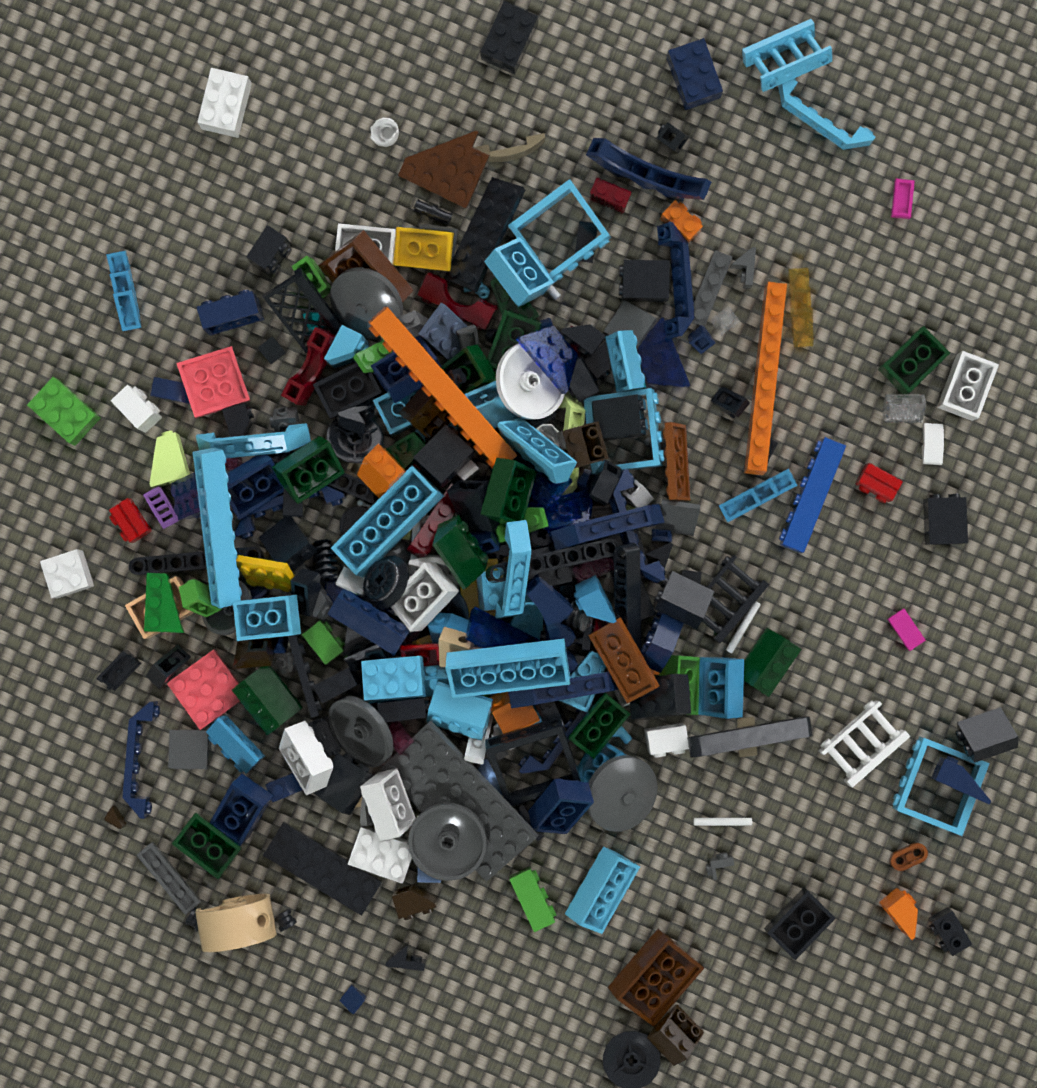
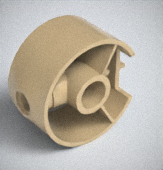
[195,894,277,952]

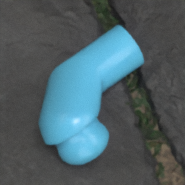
[464,283,490,299]
[612,726,632,744]

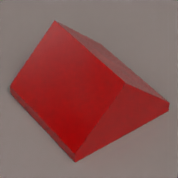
[400,642,439,667]

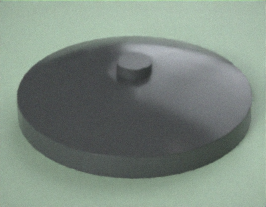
[330,267,403,339]
[329,696,393,767]
[587,755,658,832]
[408,803,487,881]

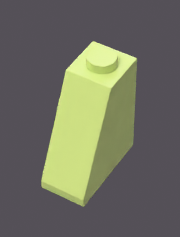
[149,431,190,488]

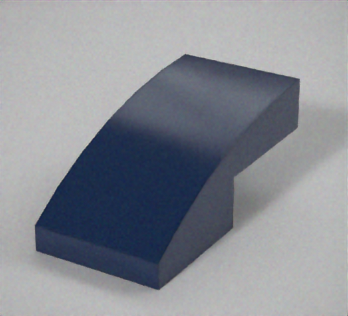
[150,377,190,404]

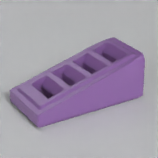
[143,486,180,529]

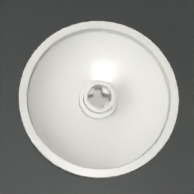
[496,341,567,420]

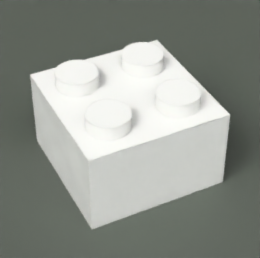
[111,385,162,433]
[40,549,94,598]
[644,723,689,757]

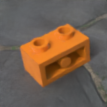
[660,200,703,244]

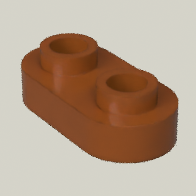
[889,842,928,871]

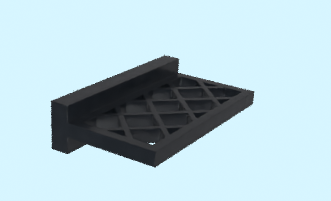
[262,267,343,353]

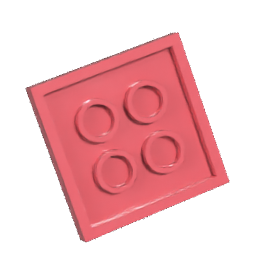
[176,346,250,419]
[167,649,240,730]

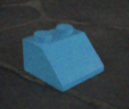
[574,575,617,623]

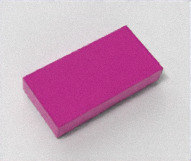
[891,178,915,219]
[887,608,926,651]

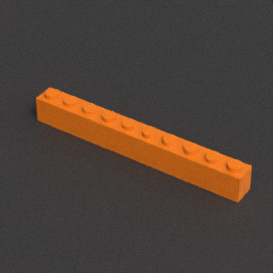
[744,282,787,475]
[368,306,518,469]

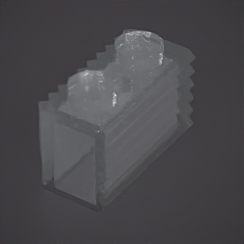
[882,394,927,423]

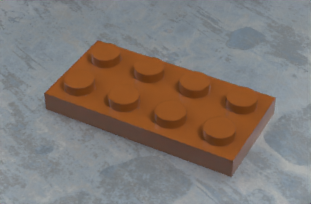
[663,422,691,502]
[588,617,660,703]

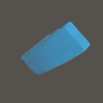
[106,250,142,331]
[719,469,798,522]

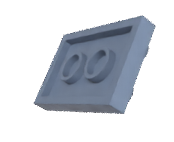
[418,303,468,361]

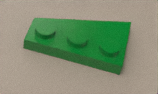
[144,573,185,633]

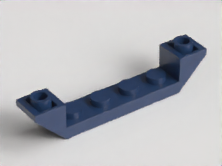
[657,222,695,340]
[609,469,665,583]
[235,486,346,540]
[550,504,665,551]
[508,672,619,709]
[122,701,160,819]
[518,701,594,774]

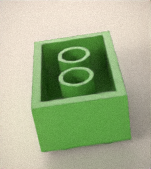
[27,377,101,446]

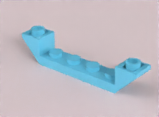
[778,78,875,150]
[196,423,311,458]
[495,520,532,619]

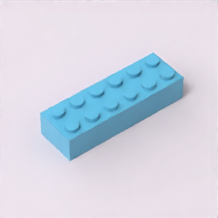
[331,466,444,577]
[446,639,570,698]

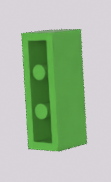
[509,867,557,932]

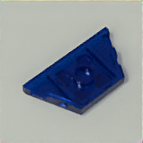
[637,318,691,388]
[516,326,577,394]
[527,489,594,532]

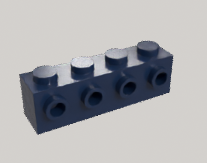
[328,589,410,655]

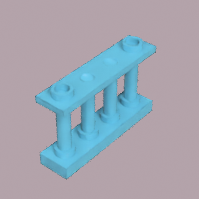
[742,19,832,92]

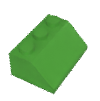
[659,655,700,715]

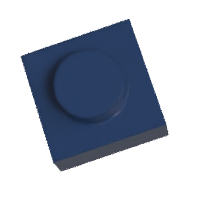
[577,469,593,497]

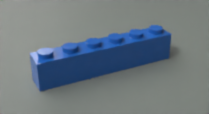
[779,437,846,553]

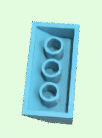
[497,418,577,484]
[565,846,640,934]

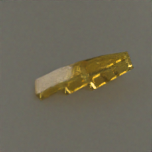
[788,267,813,347]

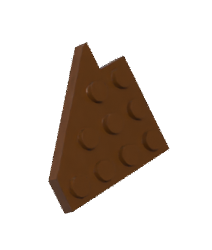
[398,131,490,208]

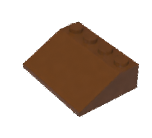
[318,230,413,303]
[608,928,704,1027]

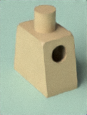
[439,627,481,667]

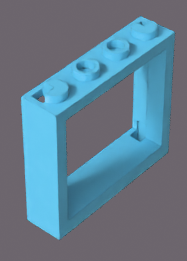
[508,179,612,283]
[584,388,665,474]
[893,736,990,836]

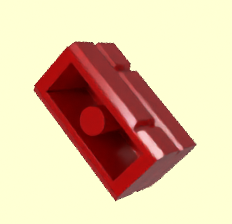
[855,463,903,503]
[109,498,152,543]

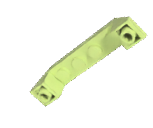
[546,390,586,506]

